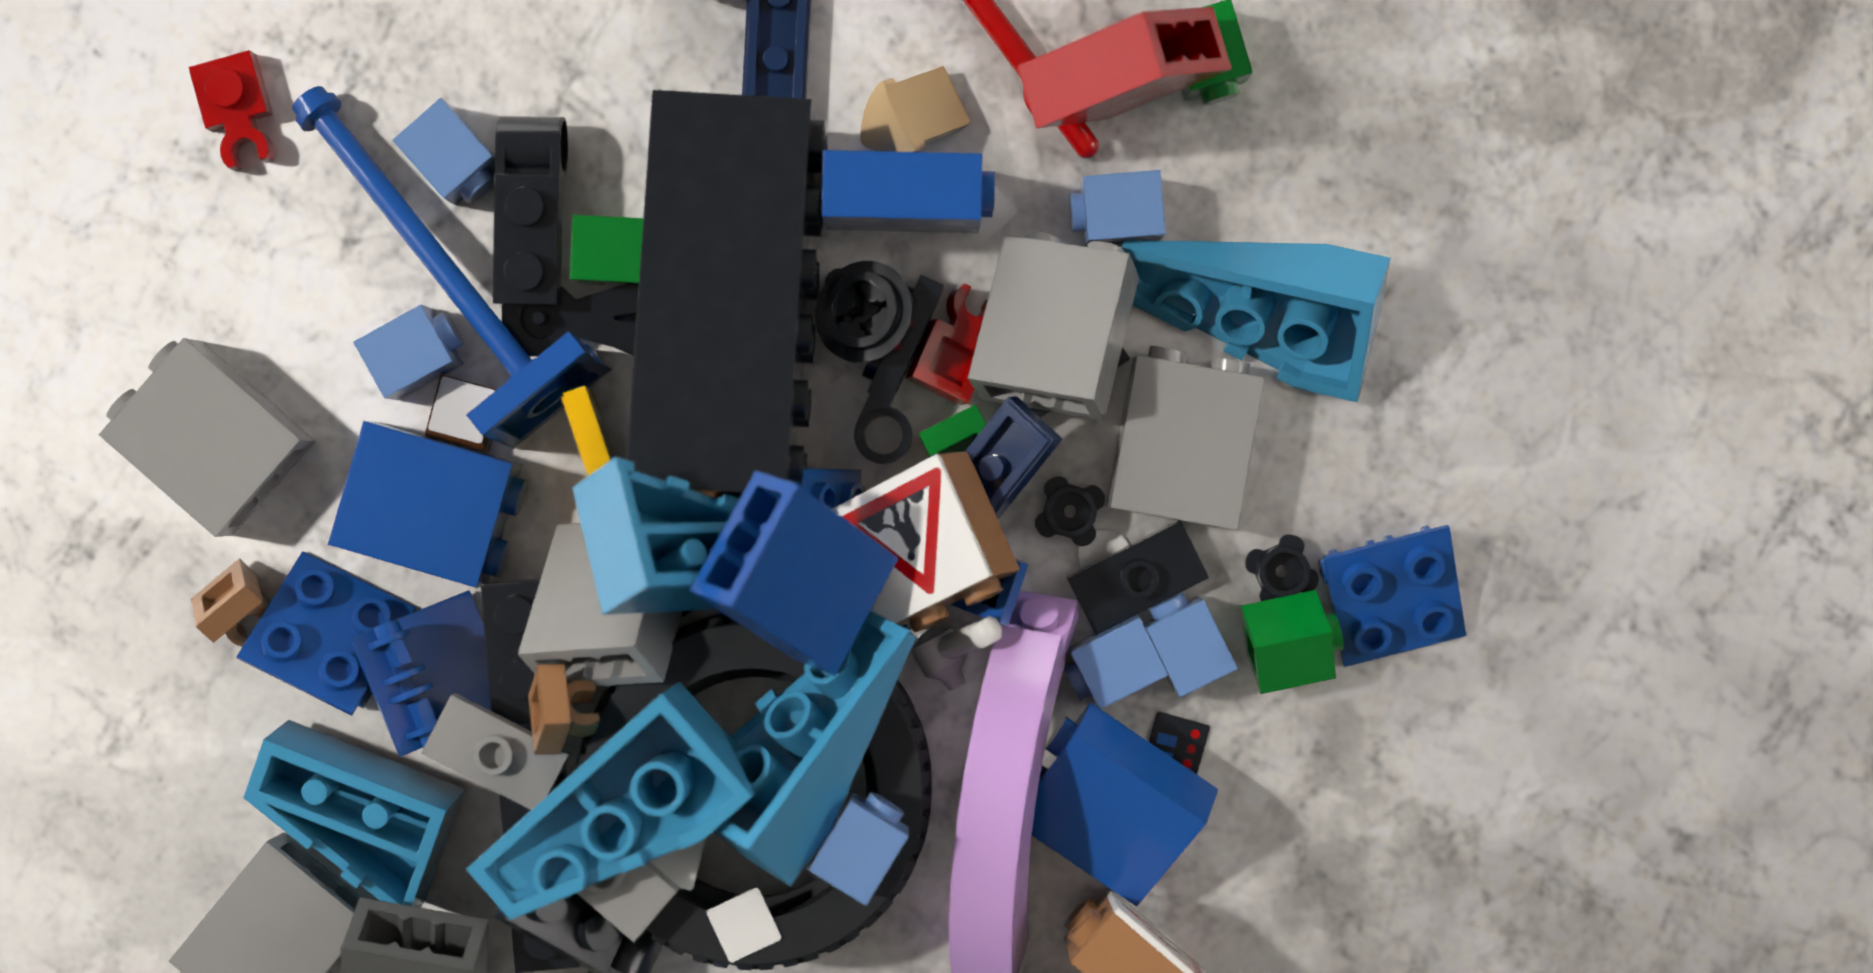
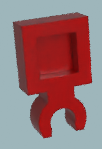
[188,50,275,171]
[905,283,988,405]

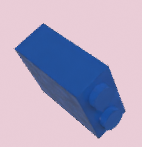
[822,150,995,233]
[328,421,527,588]
[689,471,898,676]
[1032,702,1219,907]

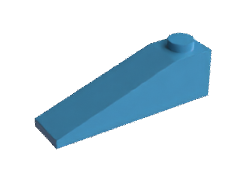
[1121,240,1391,402]
[712,611,916,887]
[466,682,755,920]

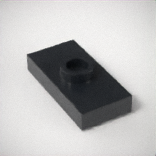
[1066,520,1209,635]

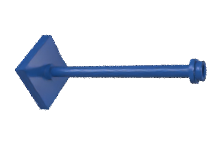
[292,86,611,449]

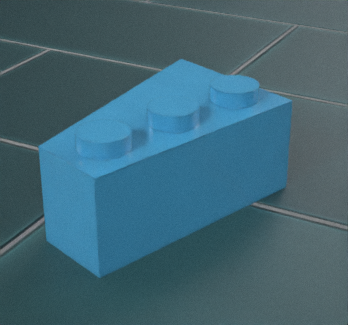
[573,457,740,615]
[243,720,466,908]

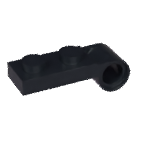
[493,116,568,306]
[854,275,944,464]
[493,893,663,973]

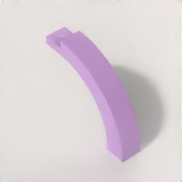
[949,591,1079,973]

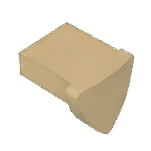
[860,66,971,152]

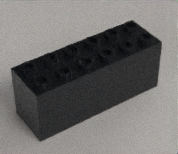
[626,90,828,499]

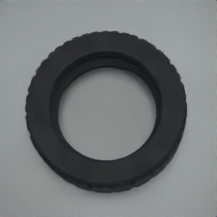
[577,613,932,971]

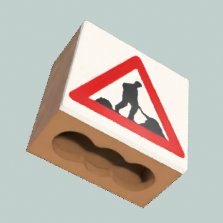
[832,451,1020,632]
[1064,887,1207,973]

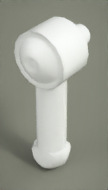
[911,616,1002,691]

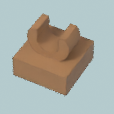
[191,558,269,647]
[528,664,600,755]

